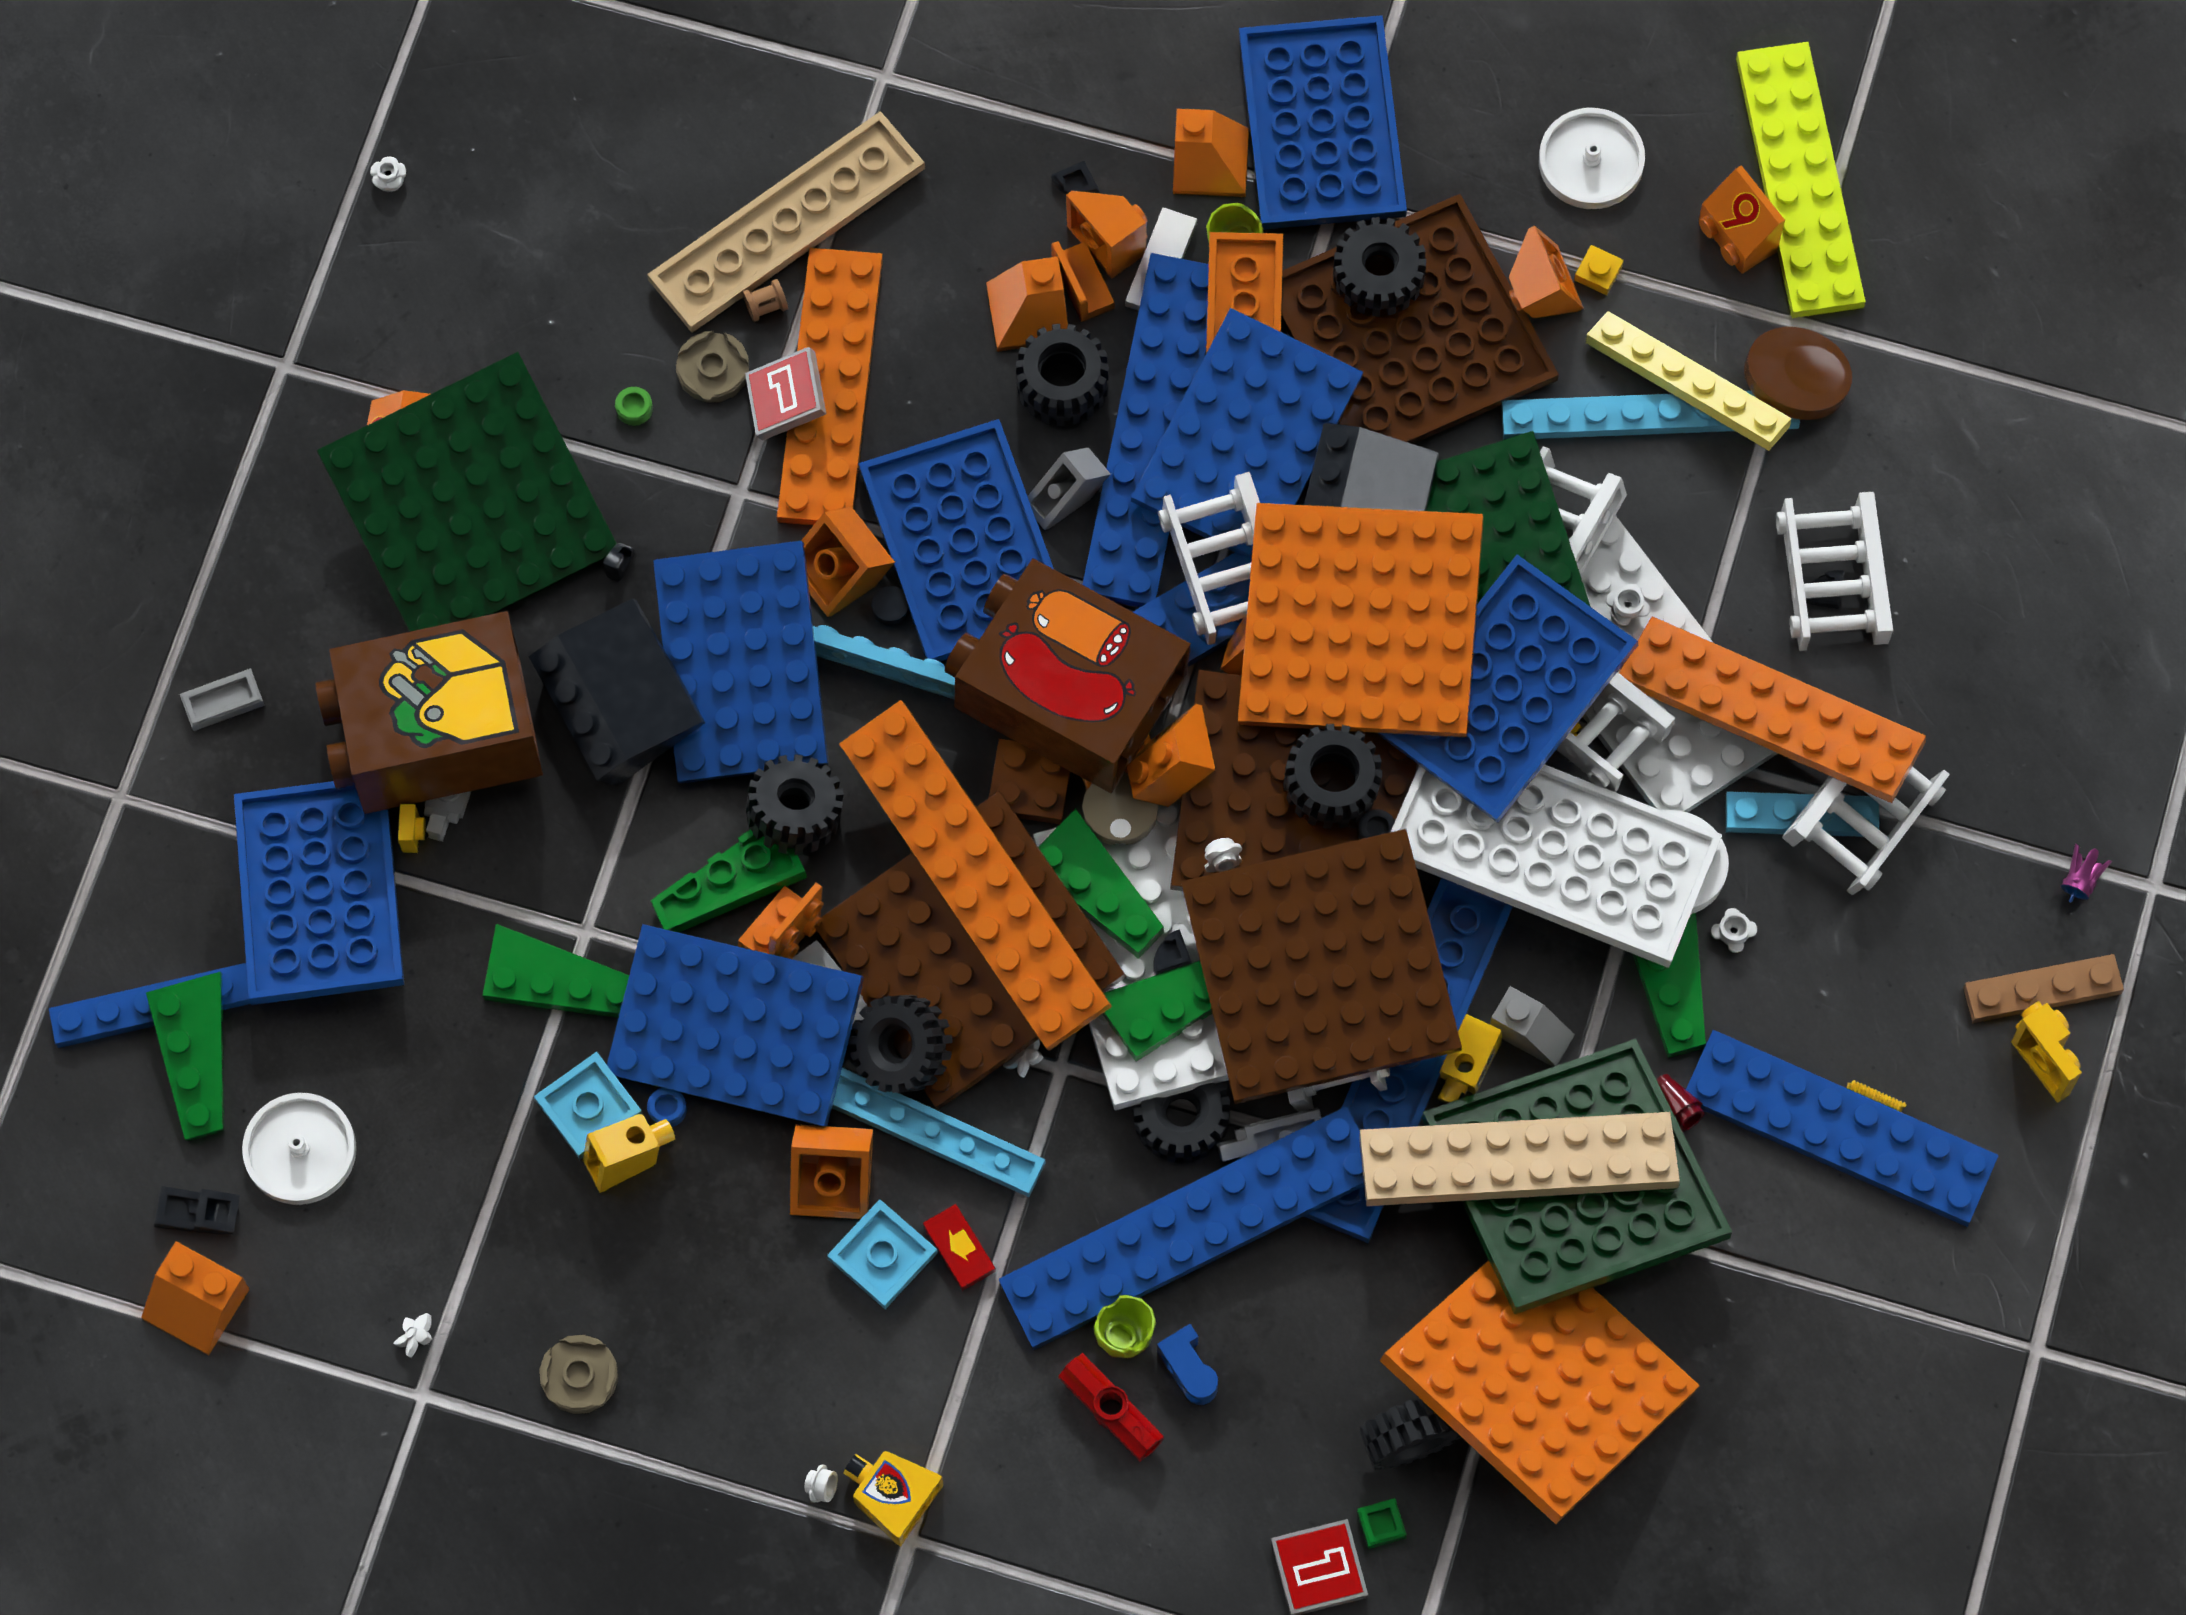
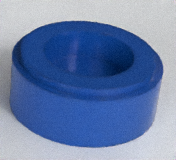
[647,1088,687,1127]

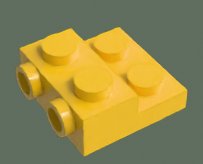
[2011,1001,2082,1103]

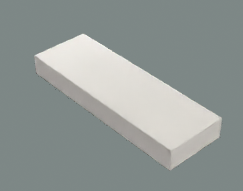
[1125,207,1197,311]

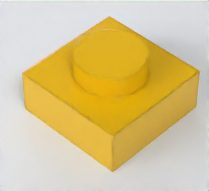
[1574,245,1624,296]
[398,804,426,853]

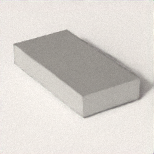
[180,668,265,731]

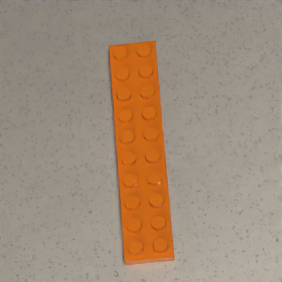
[839,700,1112,1051]

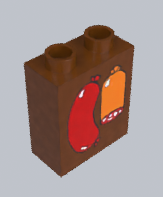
[944,558,1191,793]

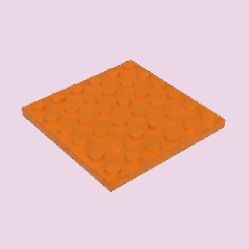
[1238,503,1484,737]
[1380,1260,1700,1524]

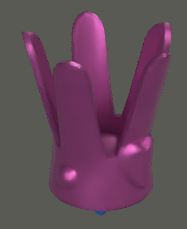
[2061,844,2112,903]

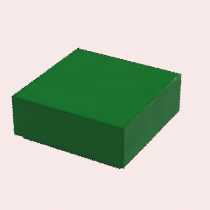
[1357,1498,1407,1549]

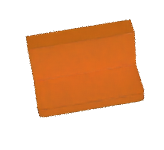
[1051,241,1115,322]

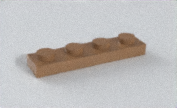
[1963,954,2124,1023]

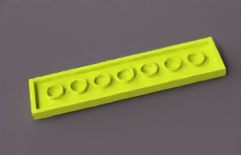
[1736,42,1866,318]

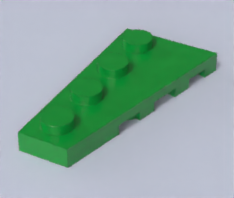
[1038,809,1164,959]
[651,829,807,933]
[1633,913,1706,1058]
[483,924,629,1018]
[1102,960,1213,1062]
[146,971,224,1141]

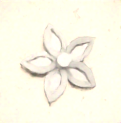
[1003,1039,1043,1078]
[393,1313,432,1358]

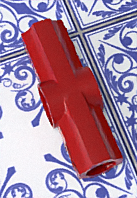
[1058,1353,1164,1462]

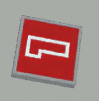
[745,347,827,441]
[1271,1519,1368,1615]

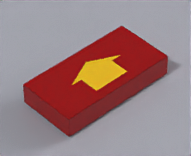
[922,1204,996,1291]

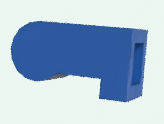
[1157,1324,1218,1405]

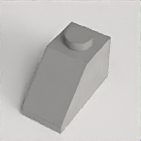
[1028,447,1111,530]
[1490,986,1575,1067]

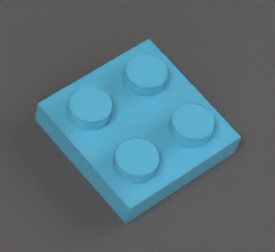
[534,1052,643,1159]
[827,1199,938,1309]

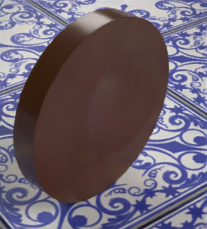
[1744,327,1852,420]

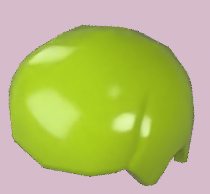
[1206,203,1264,241]
[1094,1295,1156,1358]

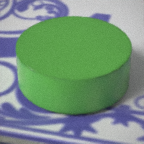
[615,387,653,426]

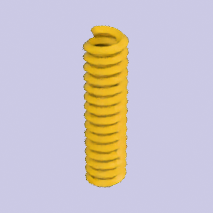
[1847,1080,1906,1112]

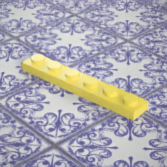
[1586,311,1791,451]

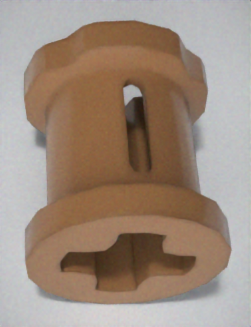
[742,279,788,322]

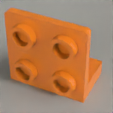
[738,882,824,959]

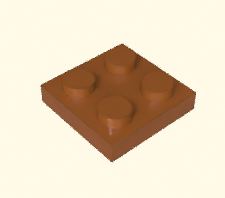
[989,739,1071,824]

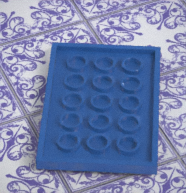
[1239,15,1407,230]
[1131,308,1363,559]
[858,419,1054,662]
[653,541,829,784]
[1377,555,1639,823]
[234,781,404,1005]
[607,924,864,1127]

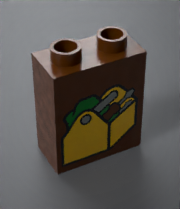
[315,611,543,814]

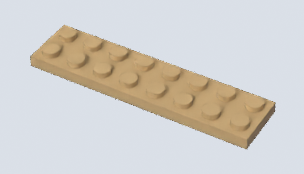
[647,111,925,333]
[1359,1112,1680,1206]

